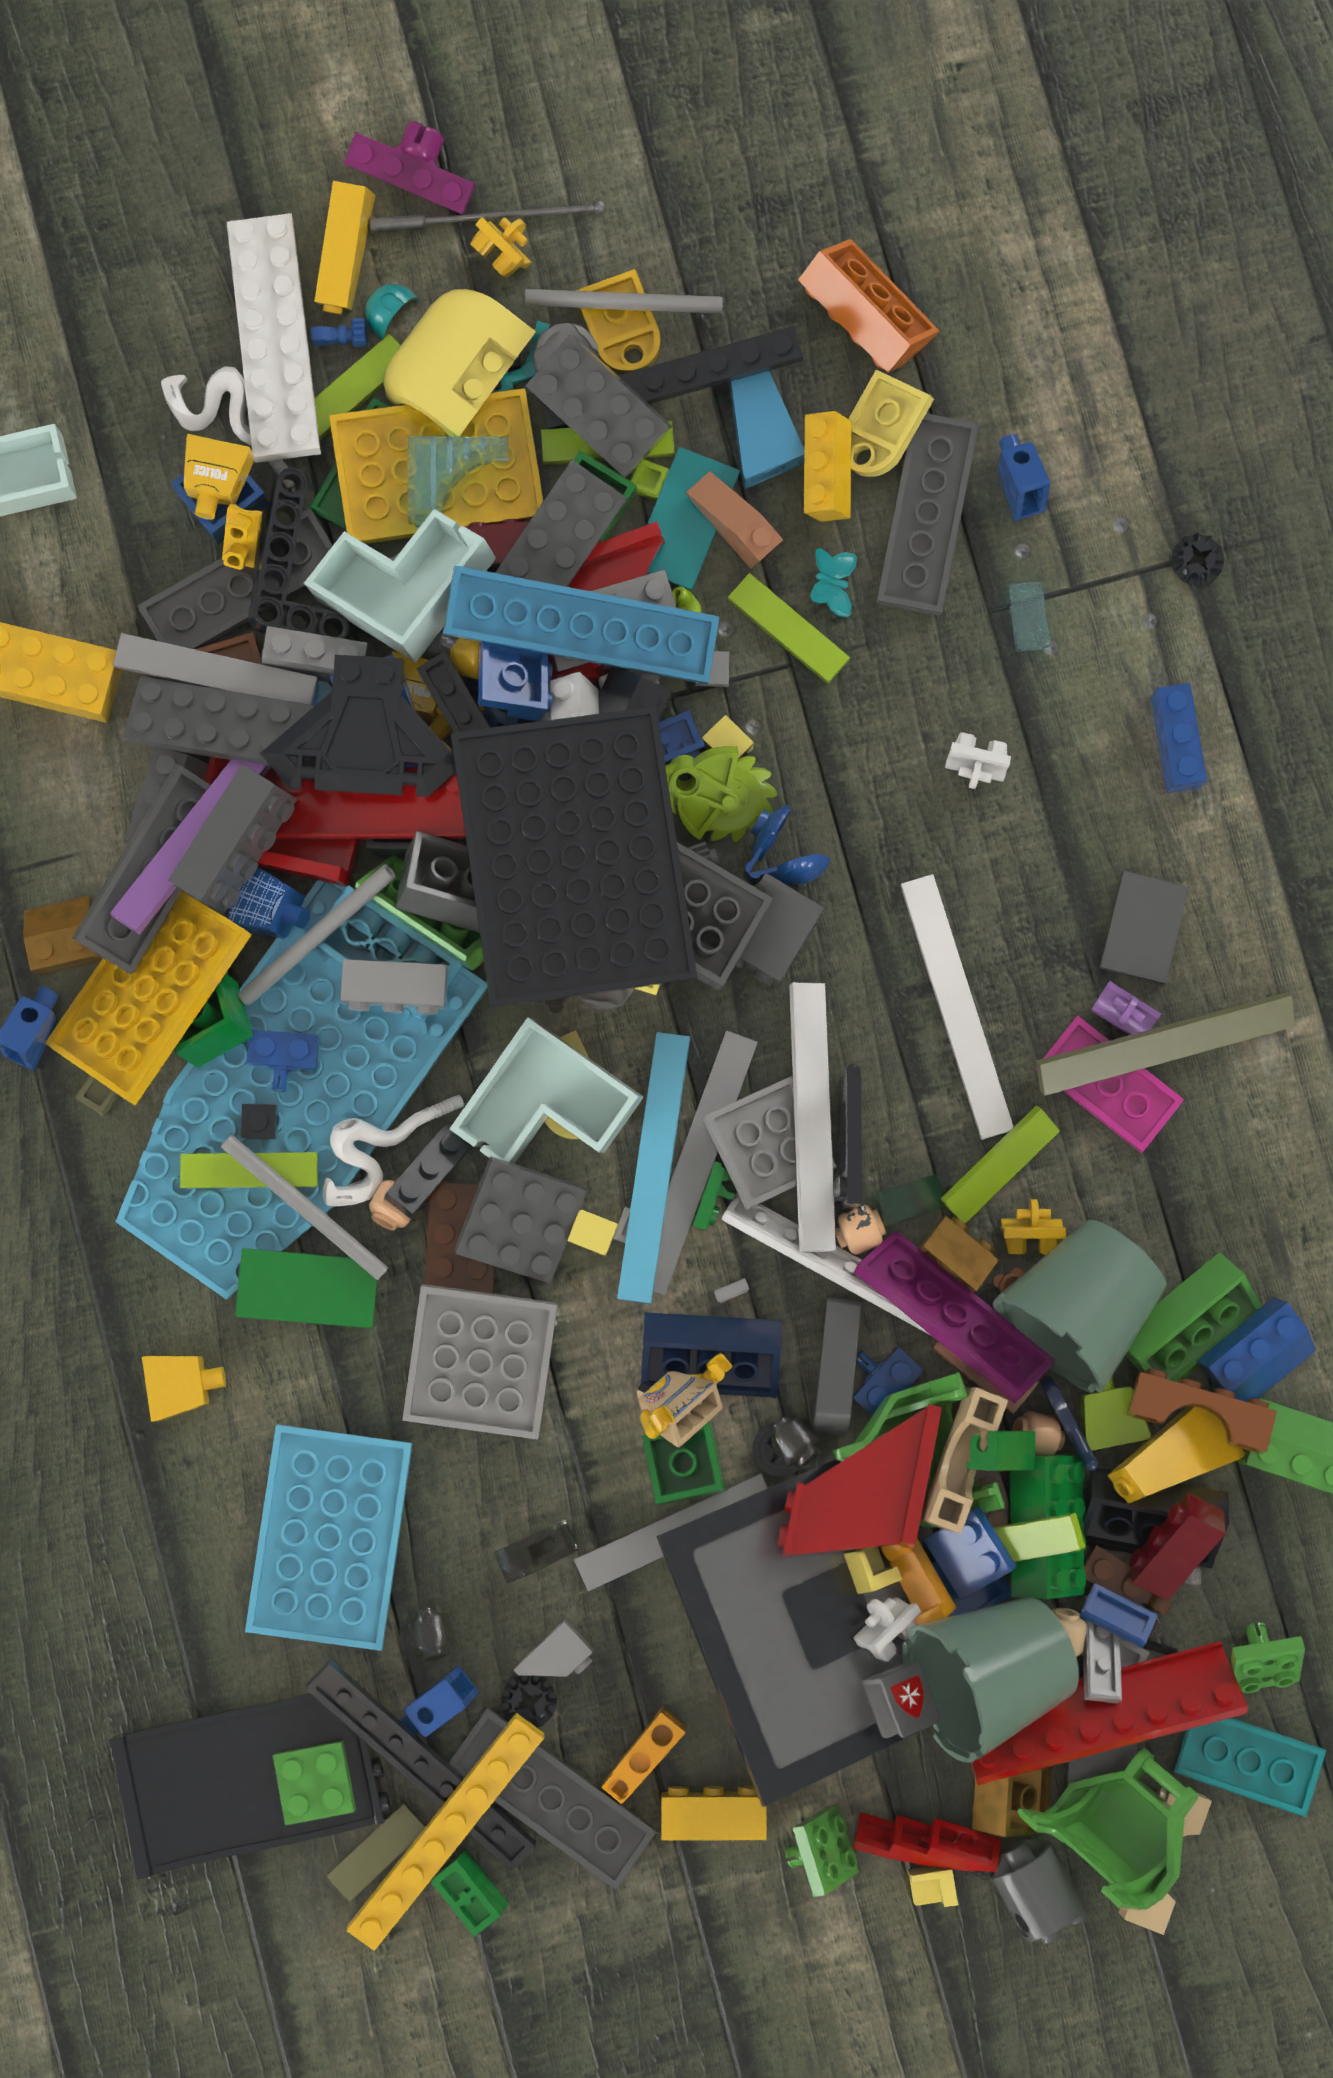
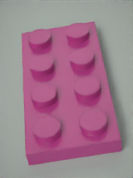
[1035,1015,1184,1153]

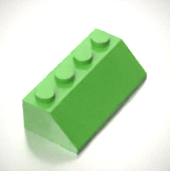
[355,855,484,971]
[1126,1252,1262,1383]
[1238,1398,1333,1495]

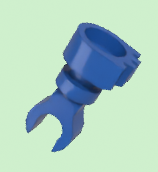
[310,318,368,348]

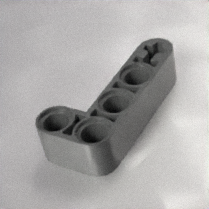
[810,1296,861,1439]

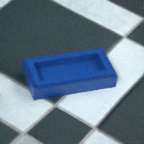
[1080,1583,1158,1648]

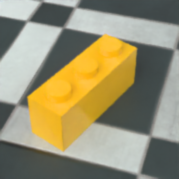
[804,411,851,522]
[661,1786,767,1840]

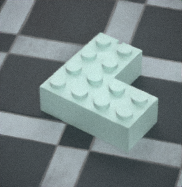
[0,424,77,517]
[304,509,496,663]
[450,1017,643,1164]

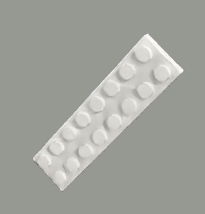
[227,213,321,463]

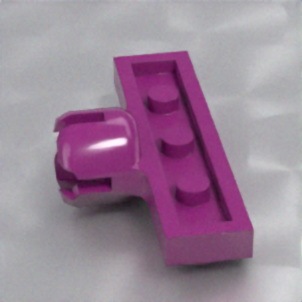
[344,121,476,215]

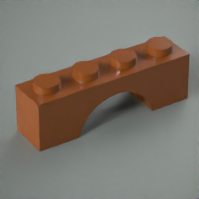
[1127,1369,1277,1454]

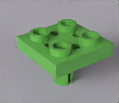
[1230,1622,1305,1693]
[785,1804,859,1897]

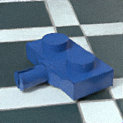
[247,1029,320,1092]
[852,1347,924,1416]

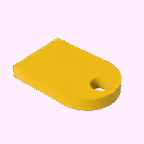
[576,269,660,374]

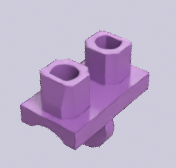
[1091,981,1161,1035]

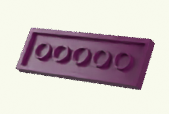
[854,1231,1056,1404]

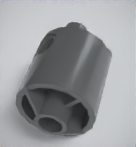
[990,1839,1088,1944]

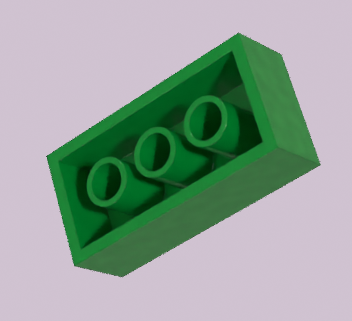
[1010,1454,1086,1599]

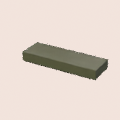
[326,1802,426,1902]

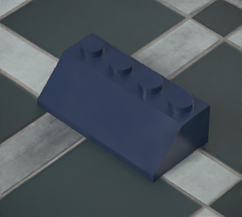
[641,1312,781,1398]

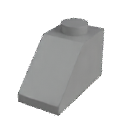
[514,1618,593,1677]

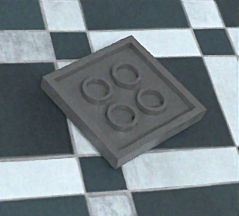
[454,1156,587,1283]

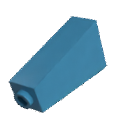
[729,371,804,489]

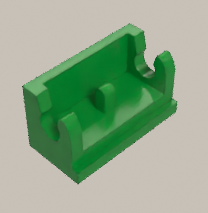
[967,1431,1035,1471]
[430,1849,509,1937]

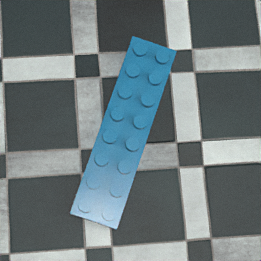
[443,565,719,684]

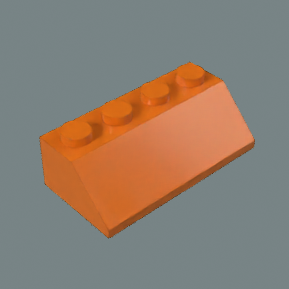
[798,239,940,373]

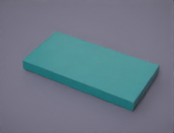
[646,447,740,592]
[1172,1718,1326,1817]

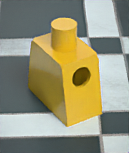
[142,1356,226,1422]

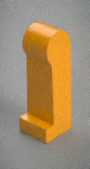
[880,1539,957,1625]
[601,1706,687,1804]

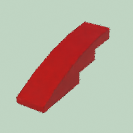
[852,1812,1001,1872]

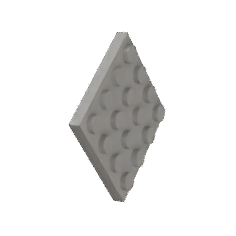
[402,1284,558,1440]

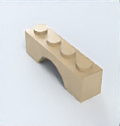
[920,1387,1008,1534]
[1118,1787,1212,1935]

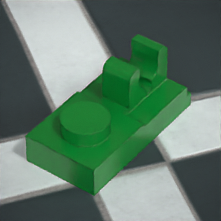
[690,1161,735,1231]

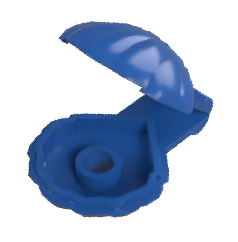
[743,805,830,886]

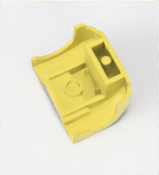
[383,289,536,441]

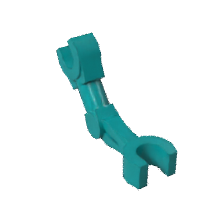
[492,320,550,393]

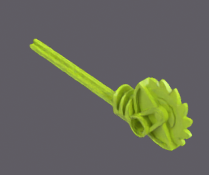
[665,746,777,842]

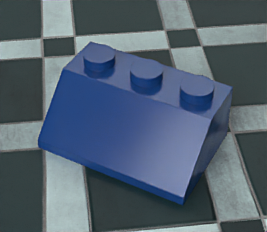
[1196,1297,1316,1402]

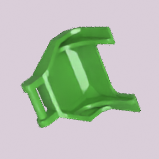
[833,1372,1004,1529]
[1018,1748,1199,1910]

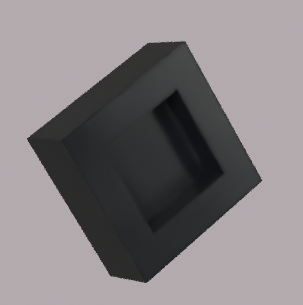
[241,1104,278,1140]

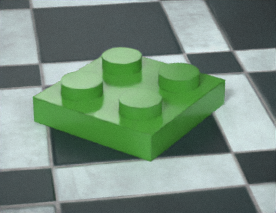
[273,1740,356,1825]

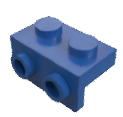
[659,710,705,766]

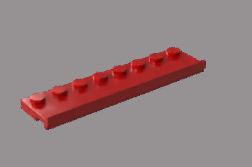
[263,767,466,839]
[970,1641,1248,1785]

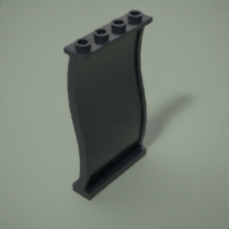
[109,1680,391,1880]

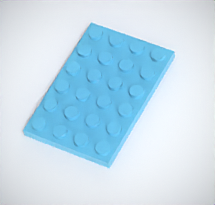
[245,1424,413,1651]

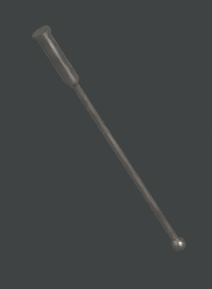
[370,201,606,234]

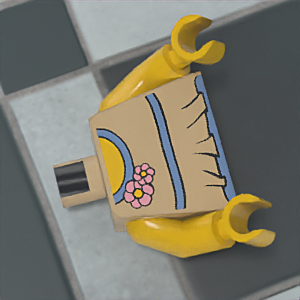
[637,1353,733,1447]

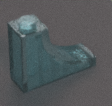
[408,436,508,528]

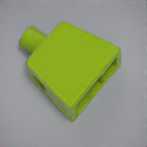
[1079,1377,1151,1451]

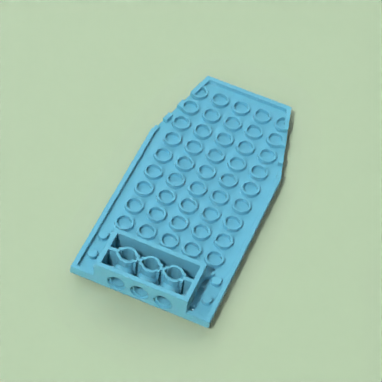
[116,880,488,1300]

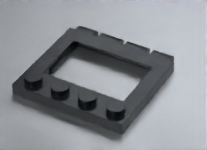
[833,1064,861,1211]

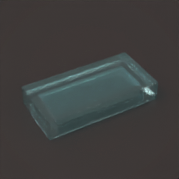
[1008,581,1050,652]

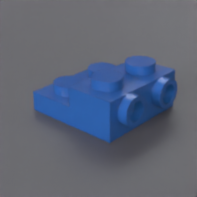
[478,641,552,721]

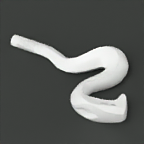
[161,366,295,488]
[323,1094,464,1206]

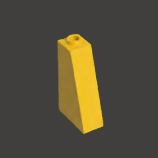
[314,181,376,315]
[1107,1407,1246,1504]

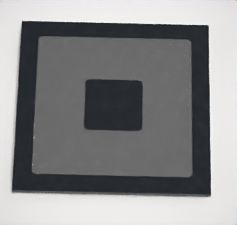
[656,1459,935,1807]

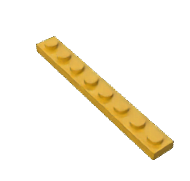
[346,1713,544,1951]

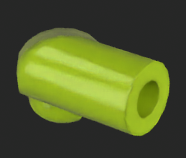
[672,587,702,613]

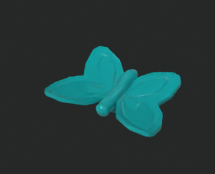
[810,548,857,618]

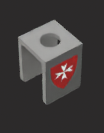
[861,1662,941,1738]

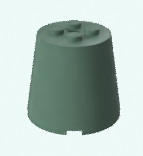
[993,1220,1167,1393]
[902,1597,1079,1763]

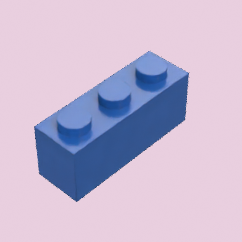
[1150,683,1207,793]

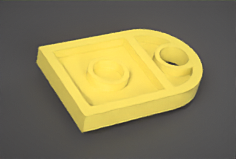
[849,370,934,477]

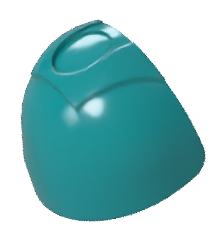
[364,284,419,340]

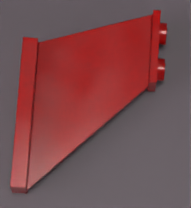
[548,522,665,683]
[777,1404,942,1558]

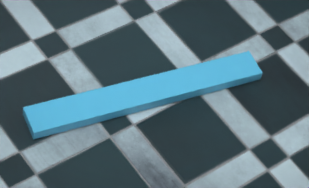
[617,1032,691,1305]

